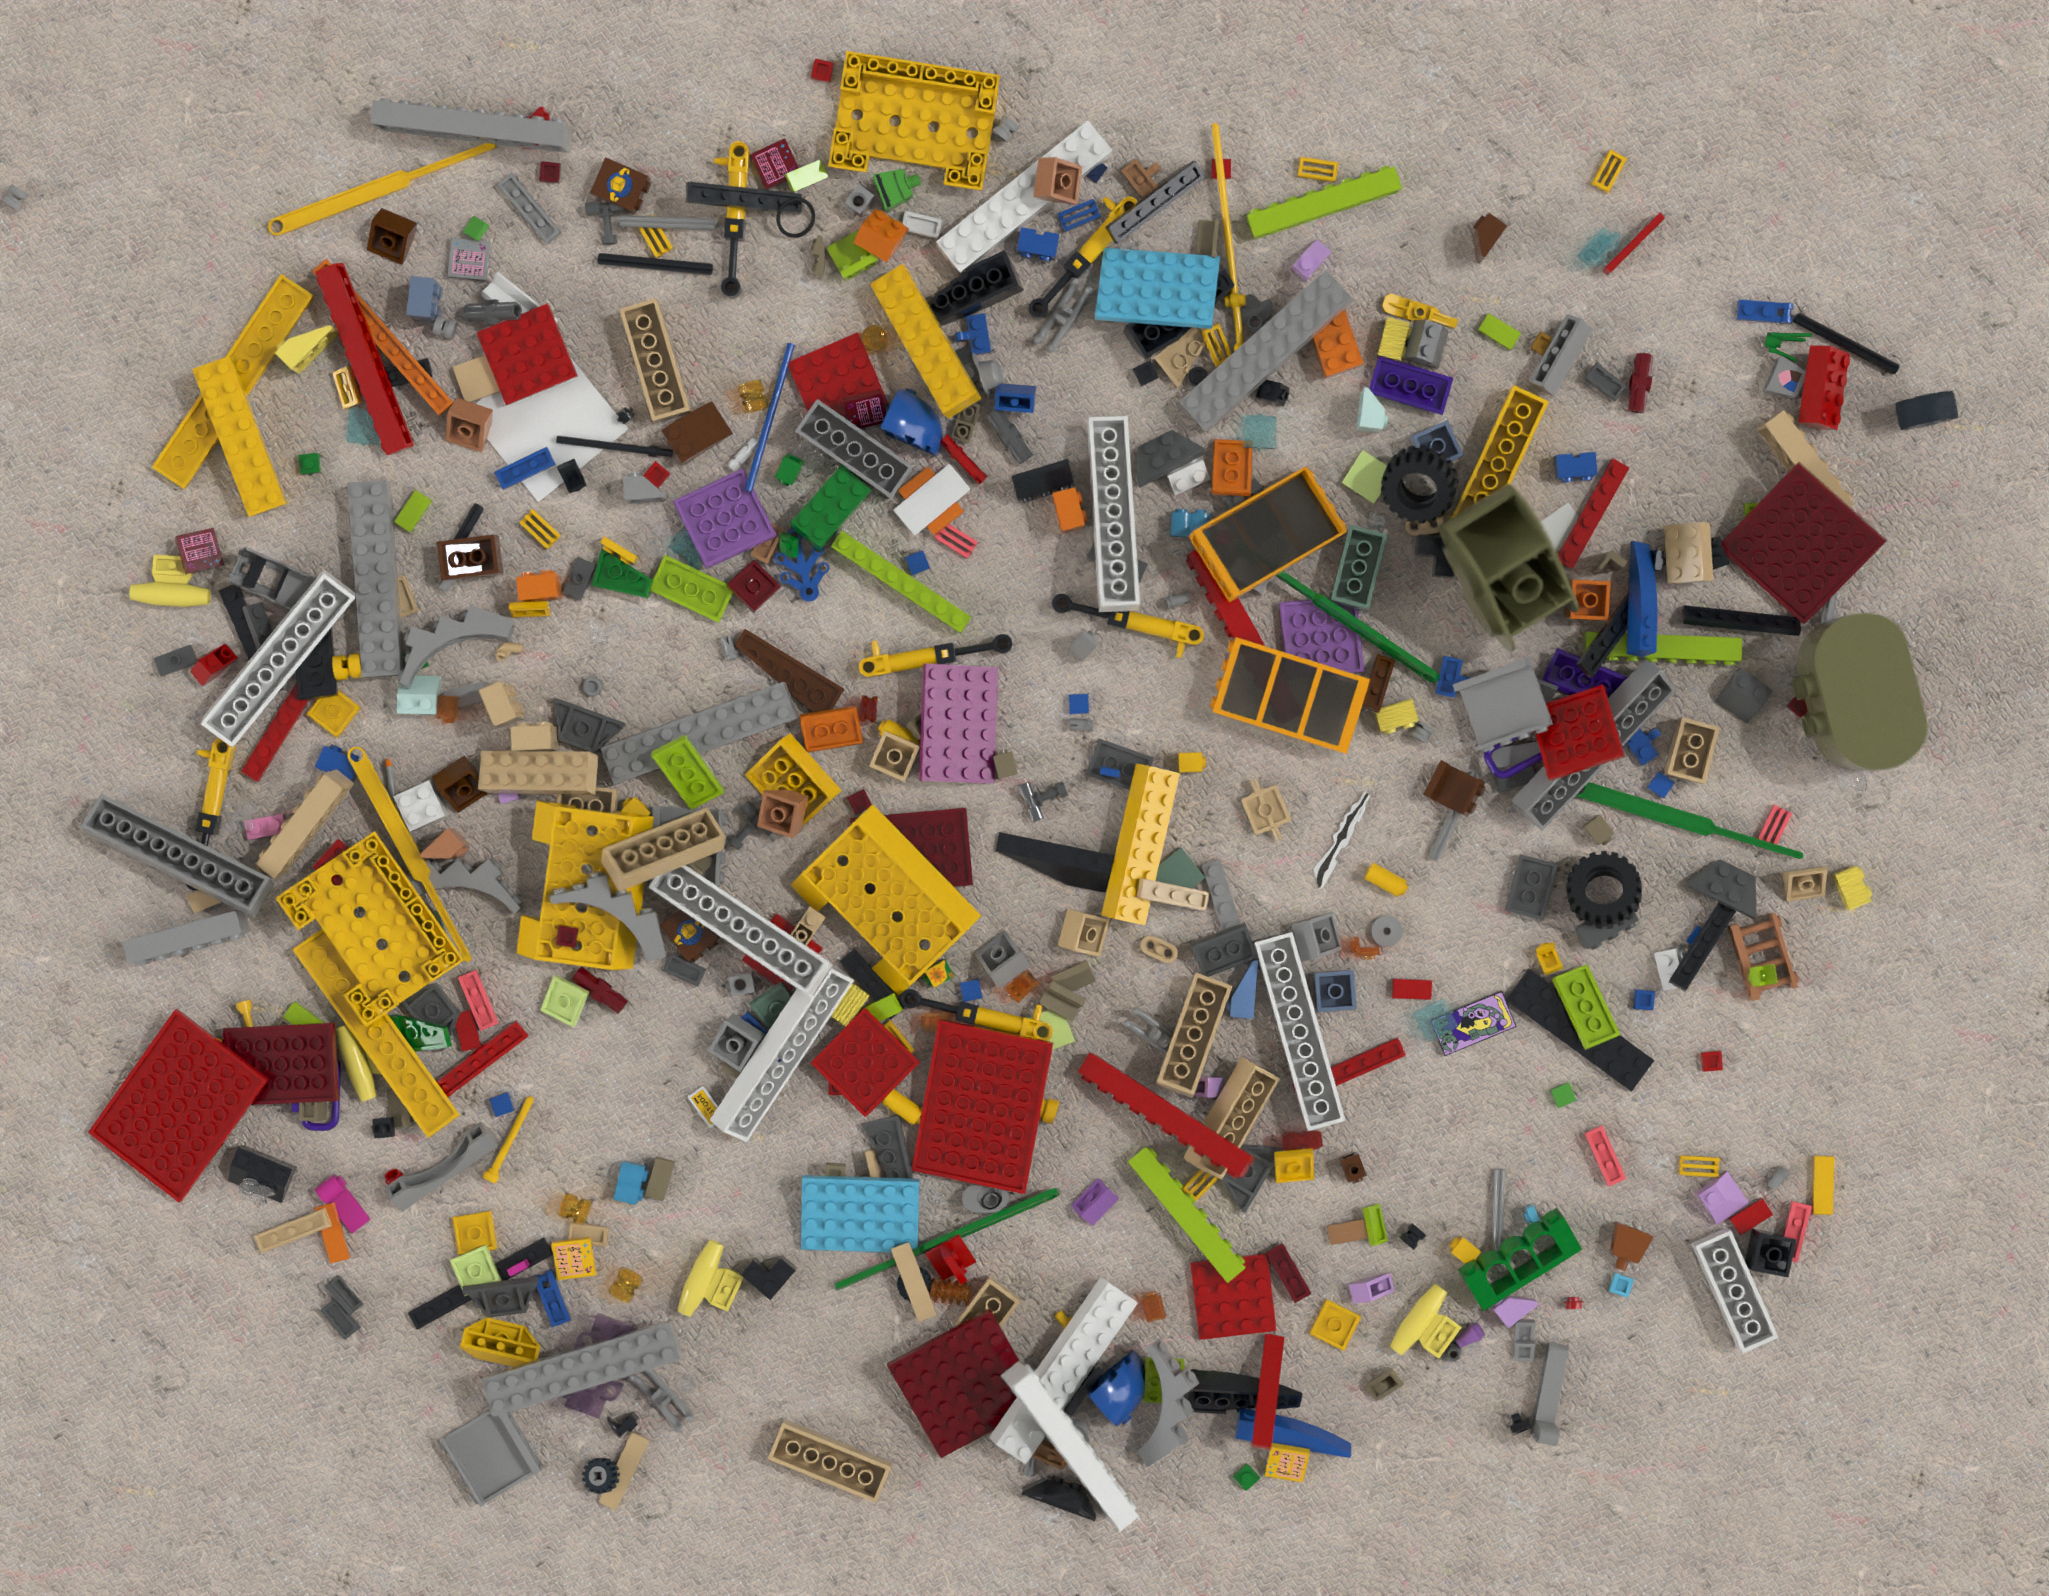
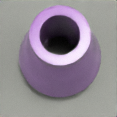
[1455,1322,1485,1348]

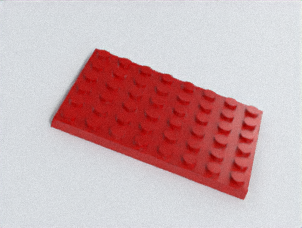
[88,1009,269,1203]
[911,1019,1054,1194]

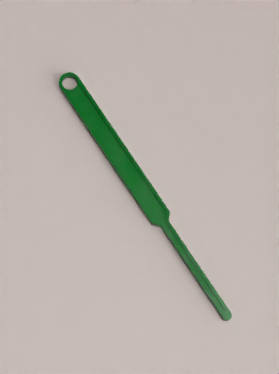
[1235,542,1440,683]
[1576,782,1804,859]
[834,1188,1060,1290]

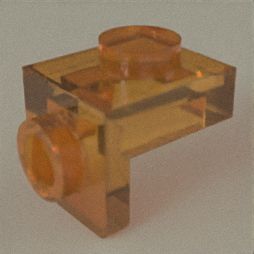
[437,695,460,723]
[1350,936,1380,960]
[1005,969,1040,1003]

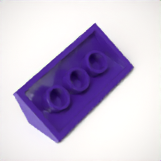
[1369,356,1453,415]
[1542,648,1628,698]

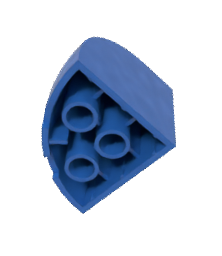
[881,388,943,456]
[1089,1350,1145,1426]

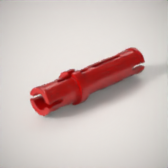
[940,434,988,485]

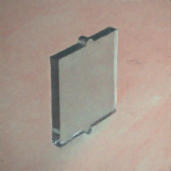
[347,408,380,446]
[1243,414,1276,450]
[1413,998,1458,1043]

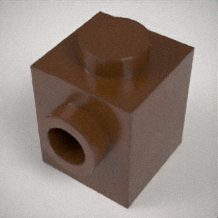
[1339,1152,1367,1184]

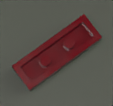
[1266,1242,1311,1303]

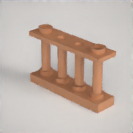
[1727,912,1799,1001]

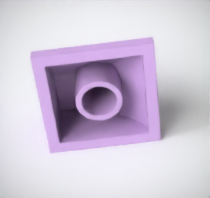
[1695,1171,1749,1225]

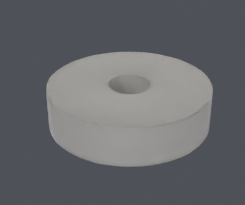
[1371,915,1403,947]

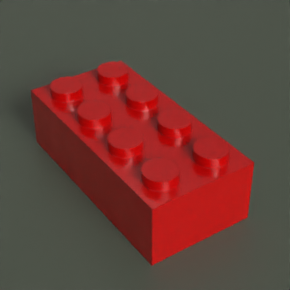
[1798,345,1850,431]

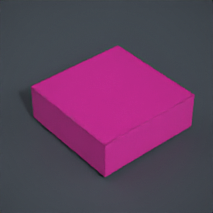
[507,1259,530,1276]

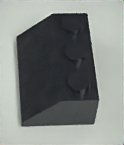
[1011,459,1074,503]
[228,1145,297,1203]

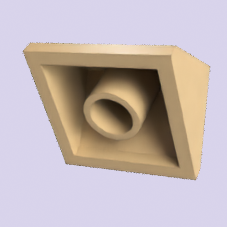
[1782,866,1827,902]

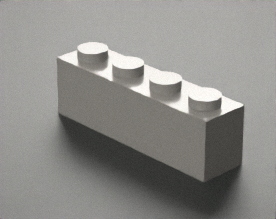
[1529,314,1592,397]

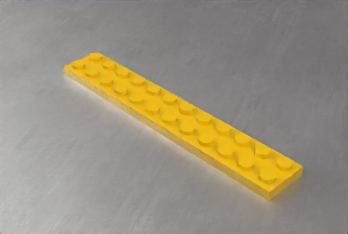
[152,274,315,490]
[292,929,461,1139]

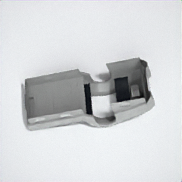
[227,547,316,610]

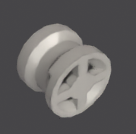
[1410,721,1434,744]

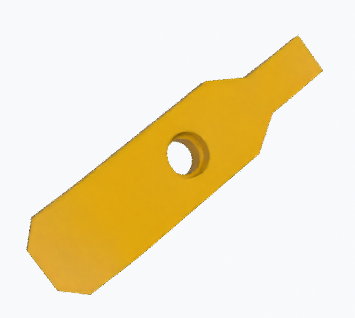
[1381,293,1458,329]

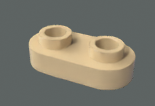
[1405,517,1444,536]
[1140,935,1178,963]

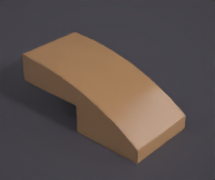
[1327,1218,1368,1245]

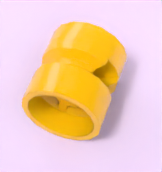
[332,653,363,681]
[1040,1098,1059,1125]

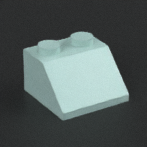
[1356,387,1388,433]
[397,676,441,715]

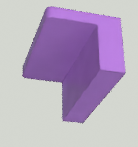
[1071,1178,1119,1226]

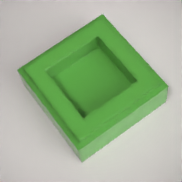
[463,216,489,242]
[1550,1082,1576,1108]

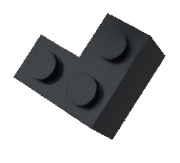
[1415,534,1454,579]
[741,1255,797,1300]

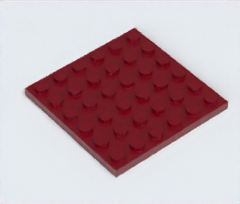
[1722,462,1887,624]
[887,1308,1021,1458]

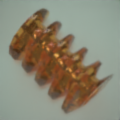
[930,1277,971,1306]

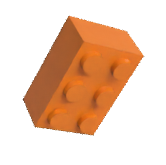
[1311,310,1364,379]

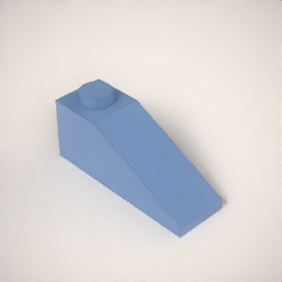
[1226,959,1258,1019]

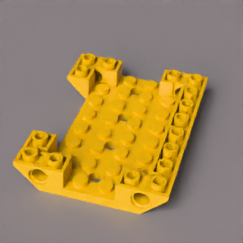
[828,51,1000,191]
[516,800,654,970]
[790,804,982,996]
[276,831,464,1027]

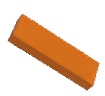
[314,1202,351,1264]

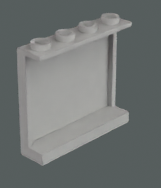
[441,1410,544,1507]

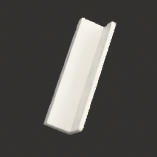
[481,272,558,322]

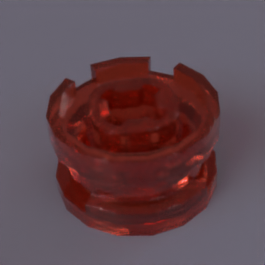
[860,695,878,723]

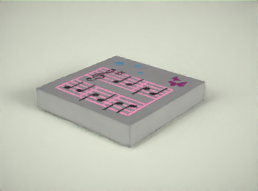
[448,238,491,281]

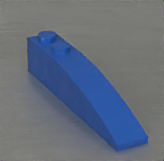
[1626,541,1658,657]
[1235,1408,1351,1458]

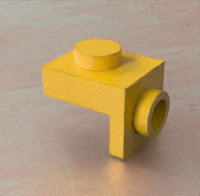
[1536,942,1563,976]

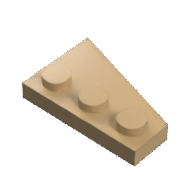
[1153,327,1211,388]

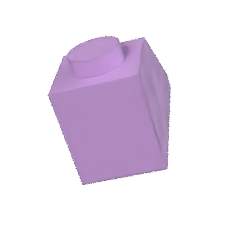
[1292,240,1331,281]
[1178,1075,1224,1098]
[1349,1273,1395,1303]
[1492,1295,1539,1328]

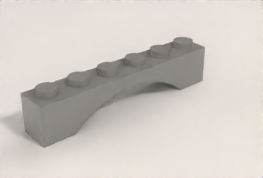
[385,1122,498,1212]

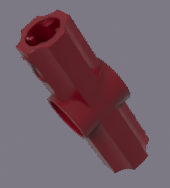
[1628,353,1653,414]
[571,966,629,1014]

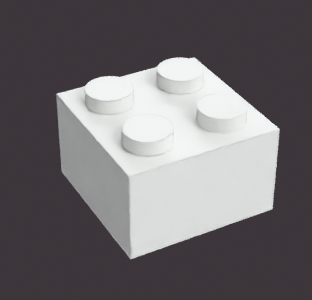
[393,780,449,832]

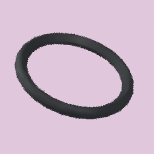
[776,197,815,238]

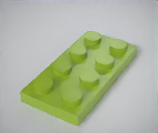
[651,555,733,623]
[651,734,725,810]
[1552,964,1621,1050]

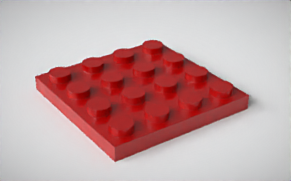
[476,303,578,405]
[788,332,889,420]
[1535,685,1625,781]
[810,1007,920,1118]
[1190,1253,1277,1340]

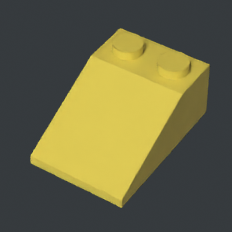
[275,325,338,374]

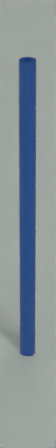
[745,343,795,493]

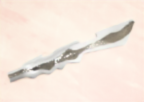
[1313,792,1371,889]

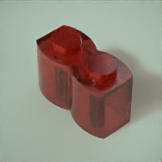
[1281,1129,1323,1151]

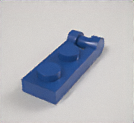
[1736,299,1793,324]
[533,1269,571,1328]

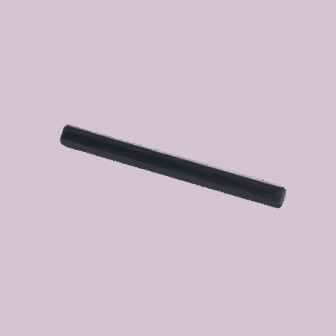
[597,253,713,275]
[1793,313,1900,374]

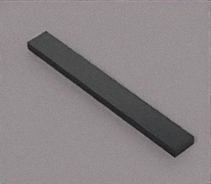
[408,1237,553,1330]

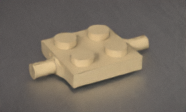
[1240,778,1291,842]

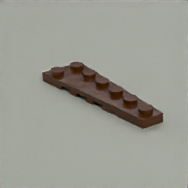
[735,629,845,712]

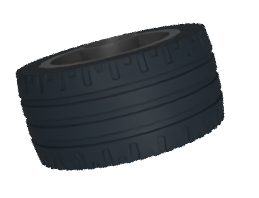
[1895,390,1958,430]

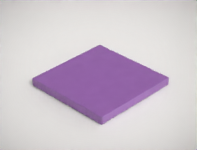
[673,468,777,569]
[1279,597,1364,680]

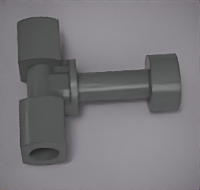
[585,201,626,245]
[1019,781,1068,822]
[728,801,772,850]

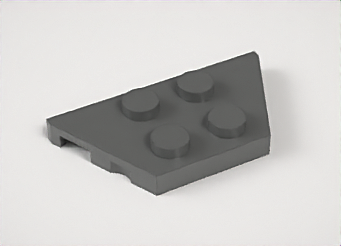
[1137,430,1206,488]
[554,698,626,753]
[1686,859,1757,919]
[401,983,461,1052]
[1222,1144,1283,1213]
[462,1276,538,1318]

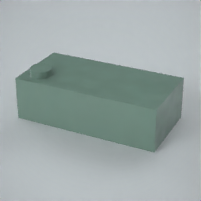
[1330,525,1388,612]

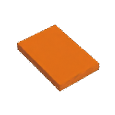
[1211,439,1253,497]
[898,466,964,536]
[799,705,864,752]

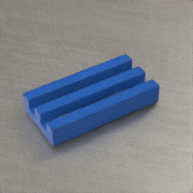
[1058,199,1101,232]

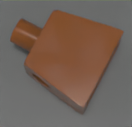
[1610,1222,1654,1271]

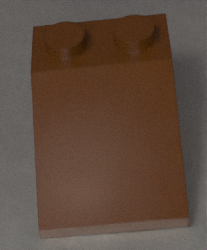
[661,401,733,465]
[437,534,504,581]

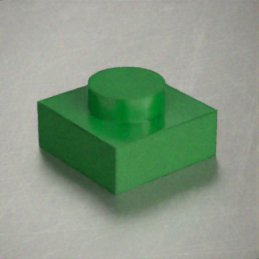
[298,453,321,475]
[779,532,799,558]
[1233,1463,1260,1491]

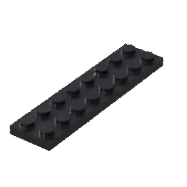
[1506,968,1655,1092]

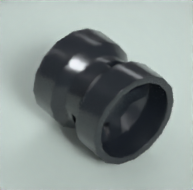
[1399,1223,1427,1250]

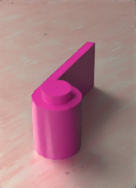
[315,1174,371,1234]

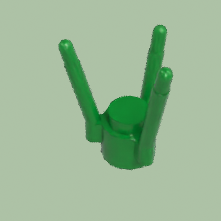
[1764,332,1813,362]

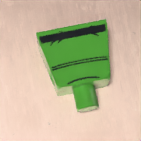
[873,169,922,213]

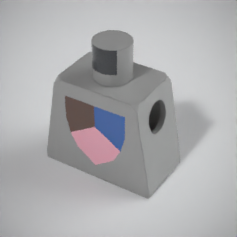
[1762,356,1806,400]

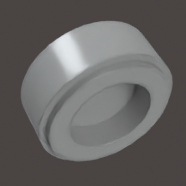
[583,677,603,696]

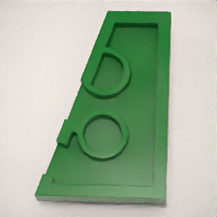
[592,548,653,599]
[391,1014,452,1052]

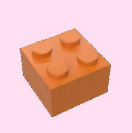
[853,209,909,262]
[1052,487,1088,534]
[516,570,563,602]
[1564,579,1611,620]

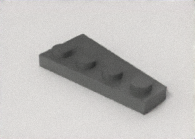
[861,1115,914,1179]

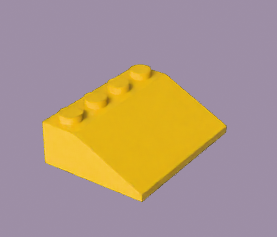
[745,733,842,827]

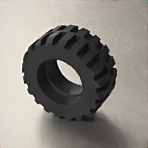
[1381,445,1459,523]
[1566,851,1642,929]

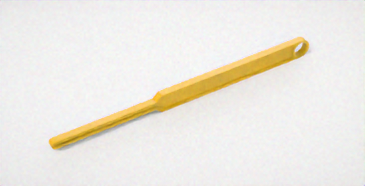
[268,143,496,236]
[347,747,472,962]

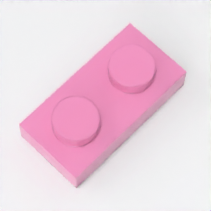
[244,814,285,840]

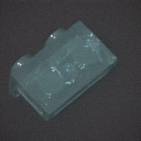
[1578,227,1622,269]
[669,526,703,570]

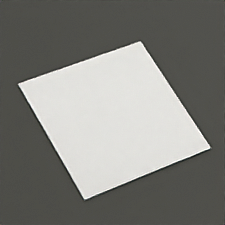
[476,358,629,502]

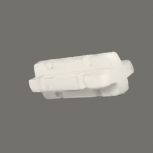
[727,438,758,471]

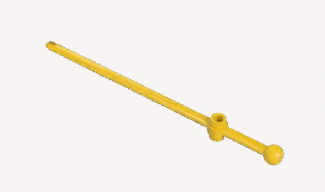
[1212,123,1246,352]

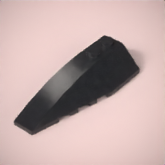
[927,250,1024,326]
[1123,269,1235,359]
[996,832,1114,893]
[1183,1369,1303,1414]

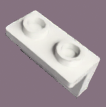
[1166,457,1210,495]
[1654,946,1686,991]

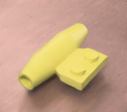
[129,555,211,607]
[336,1025,381,1102]
[677,1239,744,1317]
[1390,1283,1462,1359]

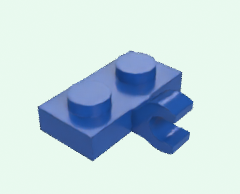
[955,313,991,355]
[1435,656,1470,698]
[1626,728,1661,766]

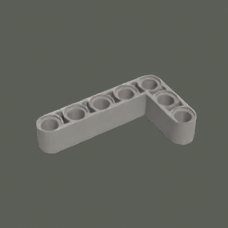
[1530,1342,1569,1446]

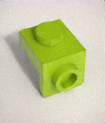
[1748,964,1778,987]

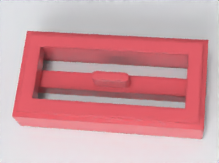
[935,524,978,559]
[1757,805,1792,845]

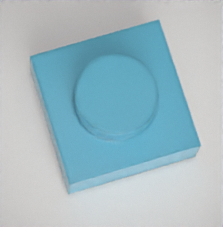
[1523,1204,1540,1224]
[1608,1272,1634,1298]

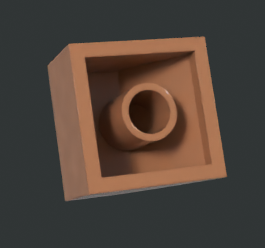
[1033,157,1082,205]
[445,398,493,452]
[757,790,808,838]
[420,828,470,859]

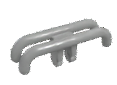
[1034,278,1093,353]
[1123,1007,1173,1055]
[627,1369,694,1433]

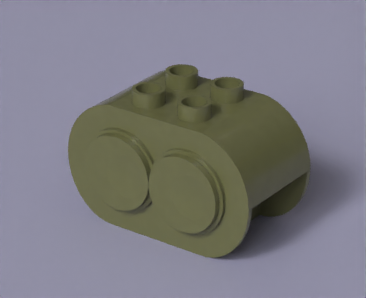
[1439,484,1579,652]
[1792,613,1928,771]

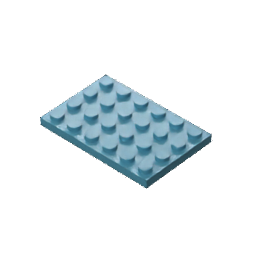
[1095,248,1220,329]
[801,1175,919,1252]

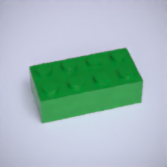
[790,465,872,551]

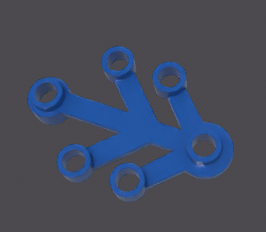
[775,528,829,602]

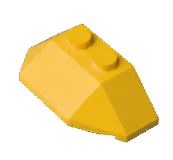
[460,1317,541,1367]

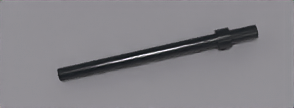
[556,435,673,457]

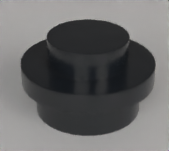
[1188,367,1208,386]
[616,407,635,424]

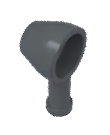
[1442,1342,1462,1362]

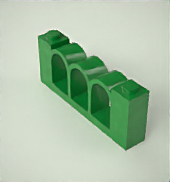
[1457,1208,1582,1311]

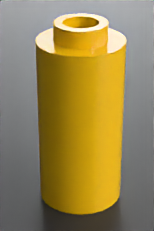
[878,719,921,745]
[1363,862,1408,897]
[881,1089,922,1125]

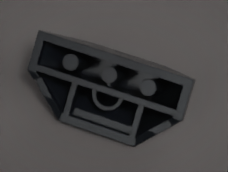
[1022,1475,1096,1522]

